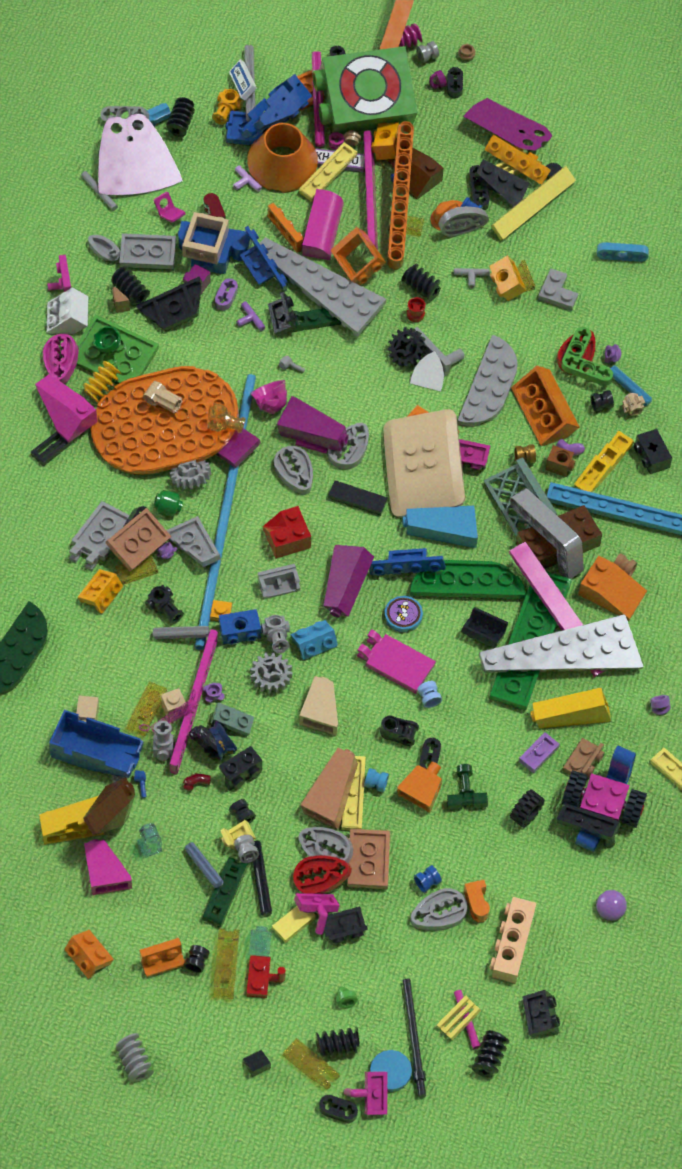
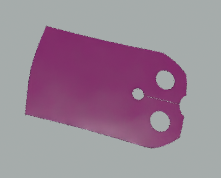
[463,98,552,150]

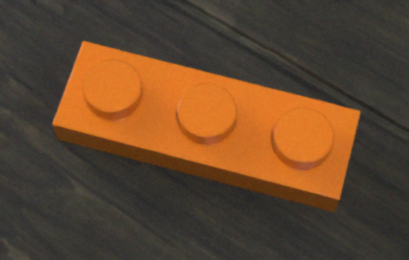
[267,203,304,253]

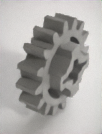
[170,460,212,489]
[250,652,292,694]

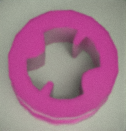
[329,132,344,150]

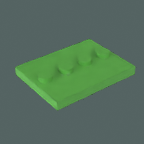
[77,314,159,384]

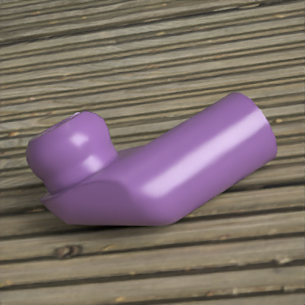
[556,439,585,456]

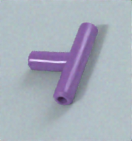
[236,302,265,331]

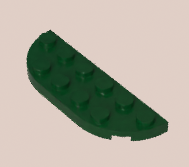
[0,601,48,695]

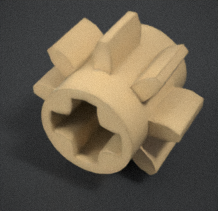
[621,393,645,416]

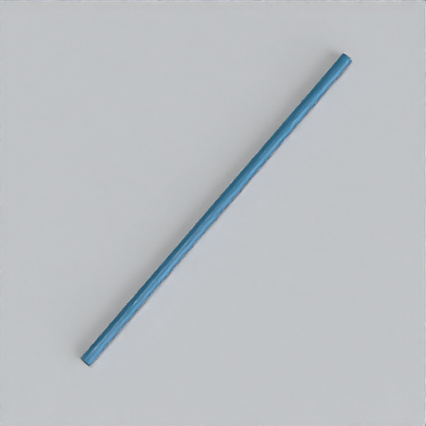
[195,374,256,650]

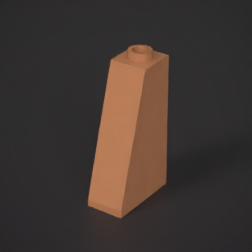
[301,748,358,830]

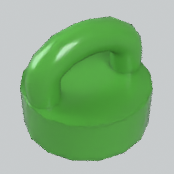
[336,987,358,1008]

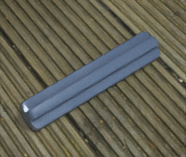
[185,842,223,888]

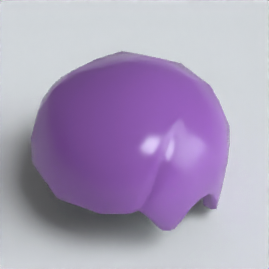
[596,890,627,921]

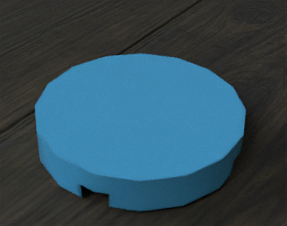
[370,1050,412,1092]

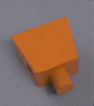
[397,762,442,813]

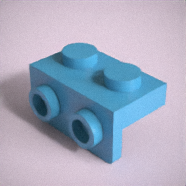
[290,620,338,660]

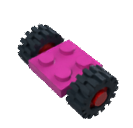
[562,770,647,828]

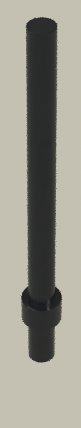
[402,979,426,1098]

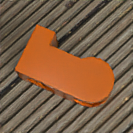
[464,880,490,922]

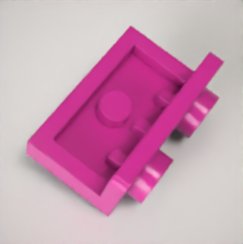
[459,439,491,470]

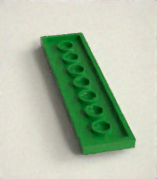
[489,571,572,710]

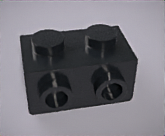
[268,291,297,337]
[461,607,508,648]
[219,746,262,791]
[324,906,368,944]

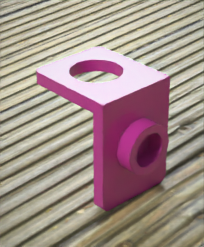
[153,192,186,223]

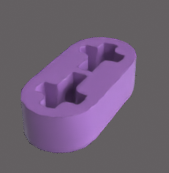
[215,278,238,311]

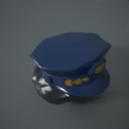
[189,721,237,761]

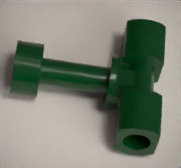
[447,764,488,810]

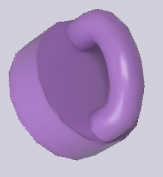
[650,695,671,715]

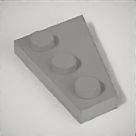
[166,516,221,567]

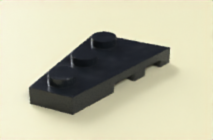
[475,159,530,209]

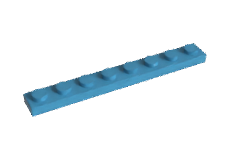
[547,482,682,535]

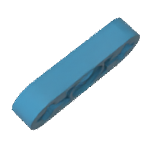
[597,242,649,262]

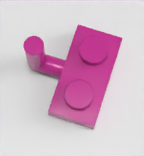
[47,254,71,292]
[294,893,340,935]
[344,1071,387,1115]

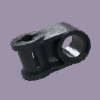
[380,715,419,746]

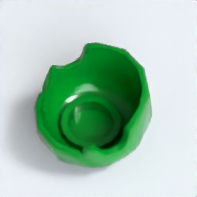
[93,326,121,354]

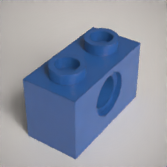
[219,609,261,645]

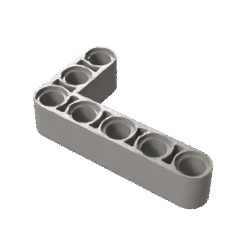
[509,488,584,579]

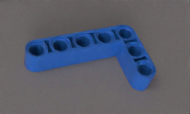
[575,745,636,852]

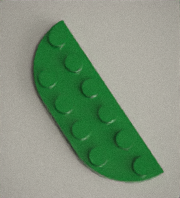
[410,560,525,599]

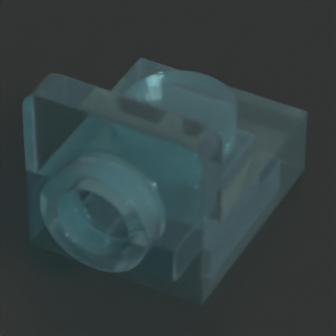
[249,926,272,957]

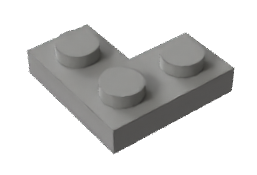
[538,269,578,311]

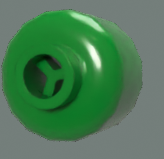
[154,490,183,517]

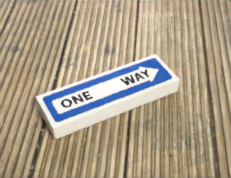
[229,59,257,101]

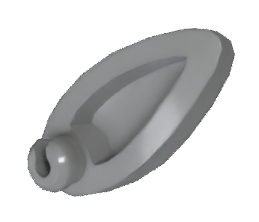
[88,235,120,261]

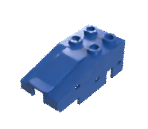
[241,74,312,139]
[49,710,144,778]

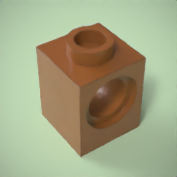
[545,445,576,477]

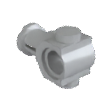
[261,615,290,653]
[153,721,174,761]

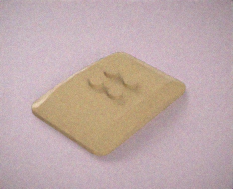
[383,409,465,518]

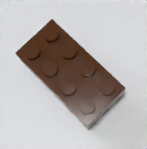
[516,505,602,569]

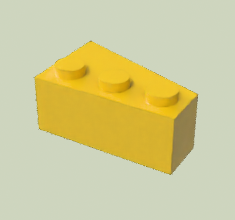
[39,796,104,845]

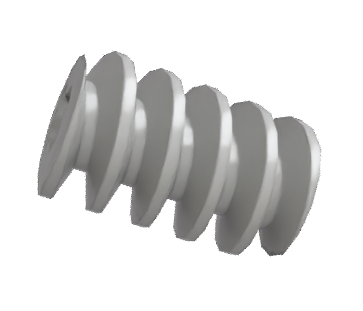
[116,1033,154,1082]

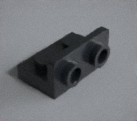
[522,990,560,1037]

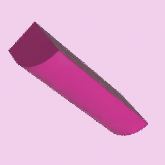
[302,189,344,260]

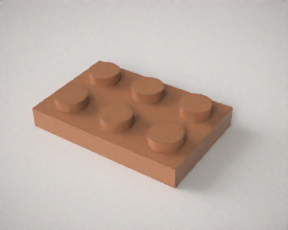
[105,508,171,571]
[347,829,390,889]

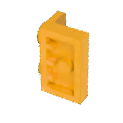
[78,569,123,613]

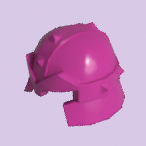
[250,380,287,414]

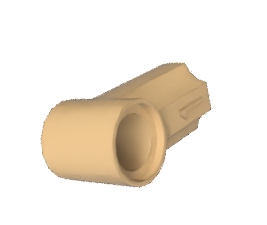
[143,381,182,413]

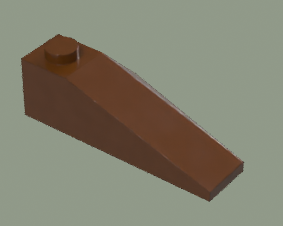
[387,147,444,200]
[83,777,135,835]

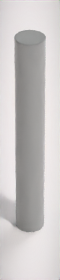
[81,171,118,211]

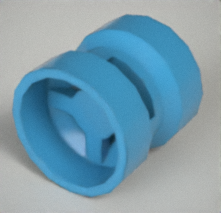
[364,768,389,792]

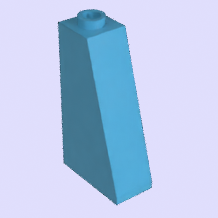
[402,506,478,548]

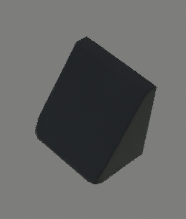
[243,1050,271,1077]

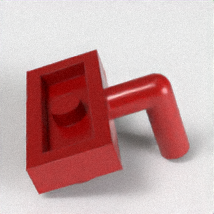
[247,955,286,998]

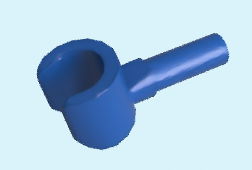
[134,770,147,798]

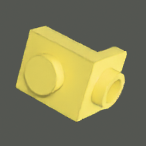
[220,820,256,851]

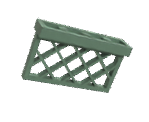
[484,457,557,537]

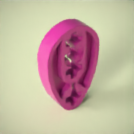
[43,334,79,384]

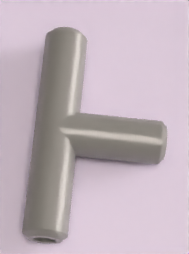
[453,268,490,288]

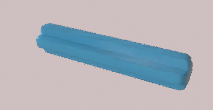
[610,365,652,406]

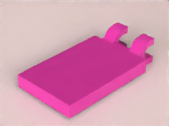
[357,629,436,694]

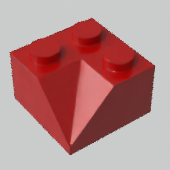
[262,506,312,559]

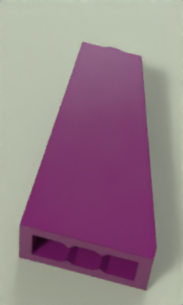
[277,396,349,452]
[324,545,374,617]

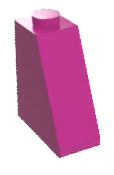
[84,839,132,895]

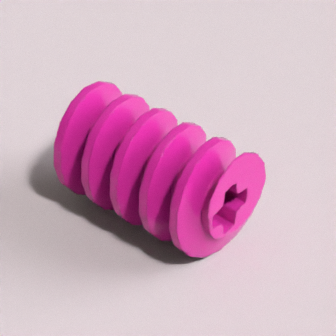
[399,23,422,48]

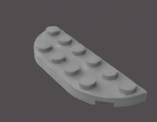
[457,335,517,426]

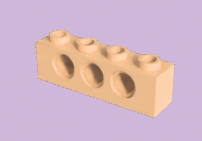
[490,897,536,984]

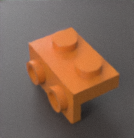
[65,929,114,979]

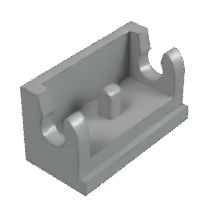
[258,564,300,600]

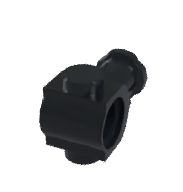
[145,585,184,624]

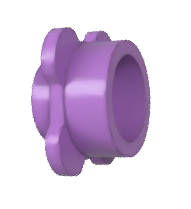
[605,344,621,363]
[157,542,177,559]
[203,683,225,703]

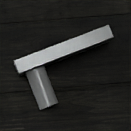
[409,327,465,377]

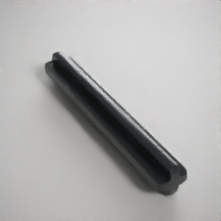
[252,840,272,916]

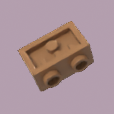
[562,738,605,778]

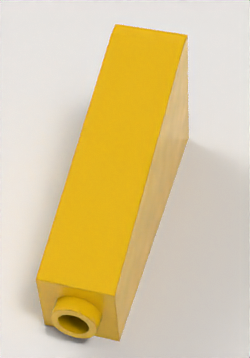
[531,688,611,728]

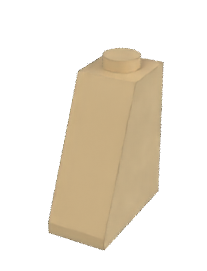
[299,676,338,736]

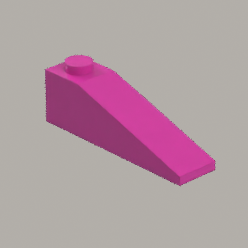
[35,374,97,443]

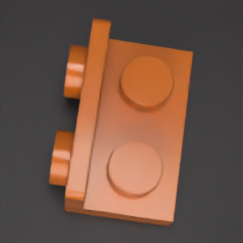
[139,938,185,977]

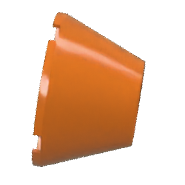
[247,123,318,193]

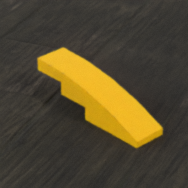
[574,431,634,492]

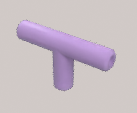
[233,165,262,192]

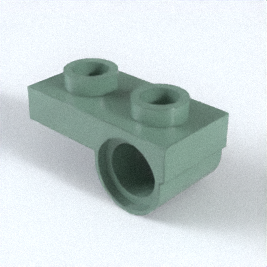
[211,703,254,737]

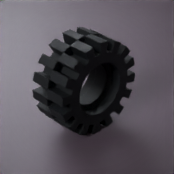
[510,789,545,828]

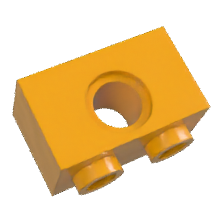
[371,122,399,160]
[489,255,527,301]

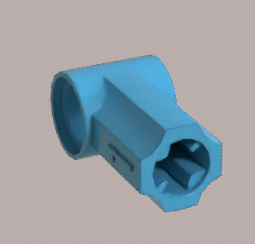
[140,103,171,127]

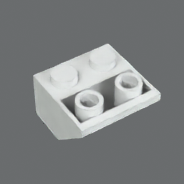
[47,287,88,334]

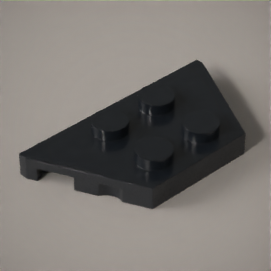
[136,276,202,331]

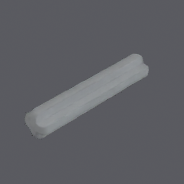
[153,626,210,639]

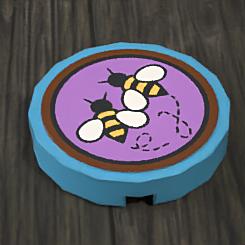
[384,596,423,632]

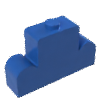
[178,221,252,274]

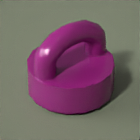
[429,70,447,89]

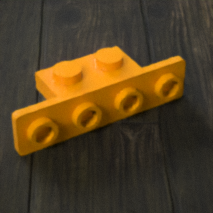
[485,135,551,185]

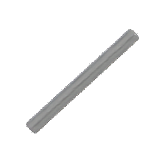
[244,45,255,122]

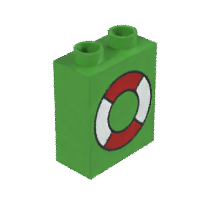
[312,46,418,134]

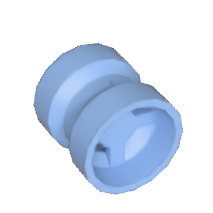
[417,681,442,708]

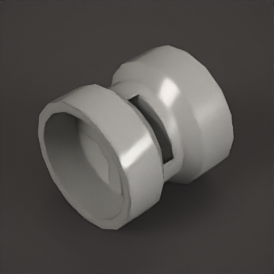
[416,41,439,63]
[234,835,259,863]

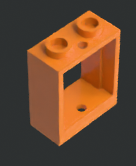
[330,227,386,285]

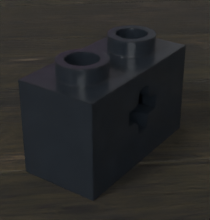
[634,429,672,474]

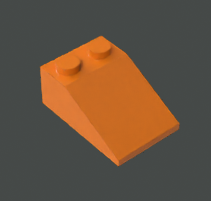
[578,555,647,621]

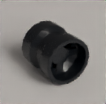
[590,390,614,412]
[229,799,256,824]
[184,945,210,973]

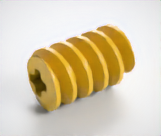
[83,361,122,403]

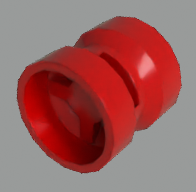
[407,297,426,322]

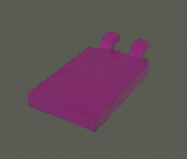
[216,424,261,468]

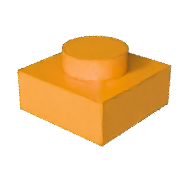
[210,600,232,621]

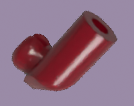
[183,773,211,791]

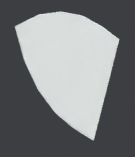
[410,351,444,391]

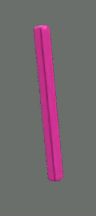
[312,51,325,147]

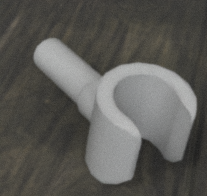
[279,356,305,373]

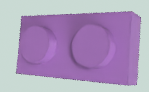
[519,732,560,773]

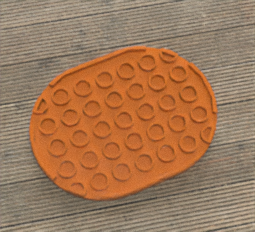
[91,366,239,475]

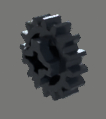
[387,327,427,368]

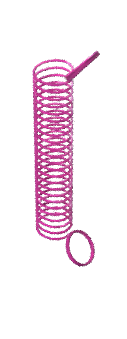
[139,689,198,734]

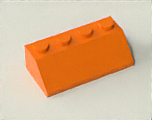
[511,366,580,446]

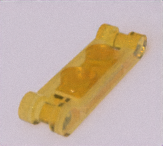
[213,928,240,999]

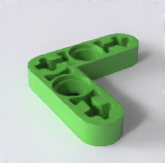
[561,327,613,386]

